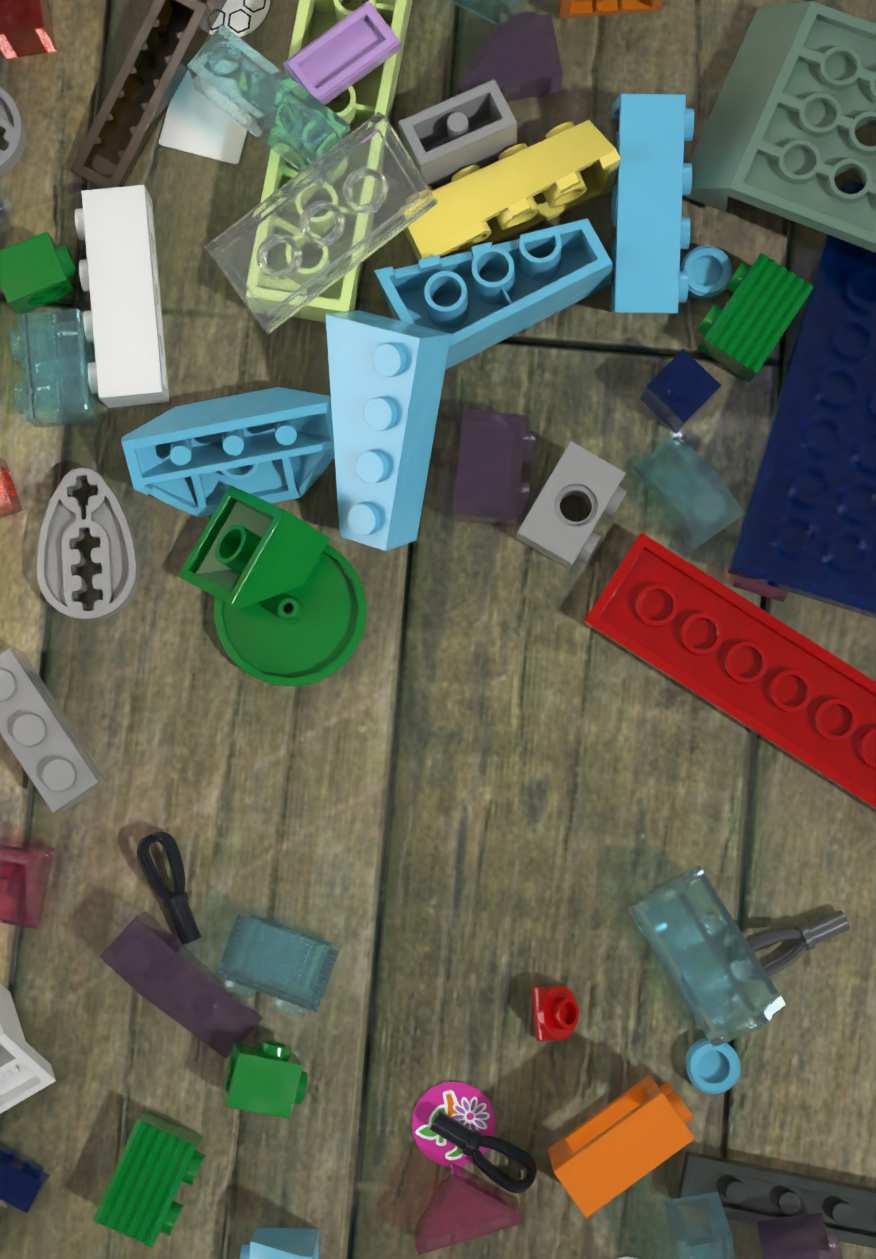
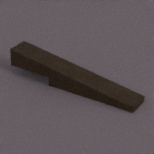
[70,0,227,188]

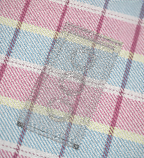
[204,112,438,334]

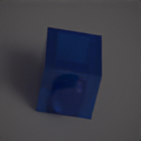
[640,349,722,434]

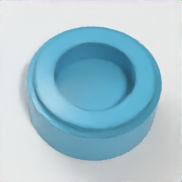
[680,246,733,301]
[684,1037,740,1094]

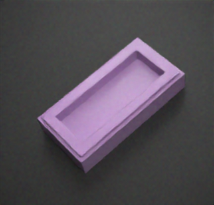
[283,1,401,111]

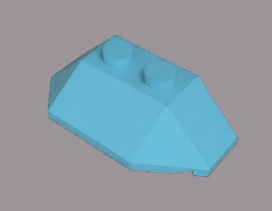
[121,387,335,518]

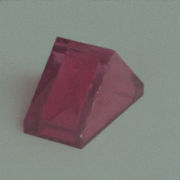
[0,838,55,929]
[415,1162,523,1255]

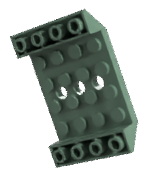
[682,1,876,253]

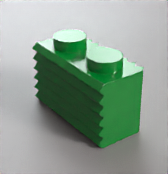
[697,253,814,382]
[93,1111,205,1247]

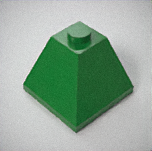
[178,485,330,610]

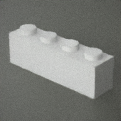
[75,185,170,408]

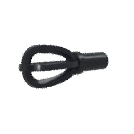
[137,831,201,945]
[429,1110,537,1193]

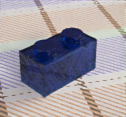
[0,1145,50,1213]

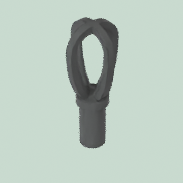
[738,910,850,978]

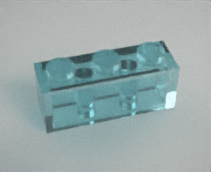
[187,24,353,187]
[628,865,786,1047]

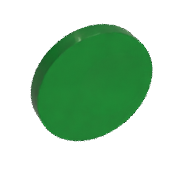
[214,544,367,687]

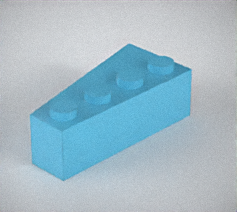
[374,218,613,370]
[325,310,451,551]

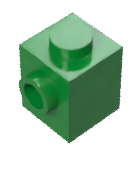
[221,1040,308,1119]

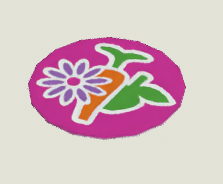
[412,1082,495,1167]

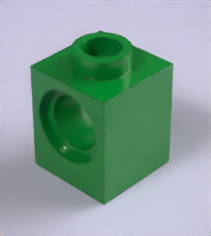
[0,232,78,316]

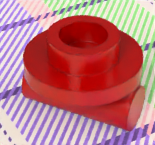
[531,984,579,1041]

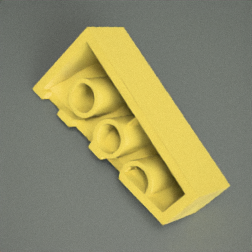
[398,120,621,262]

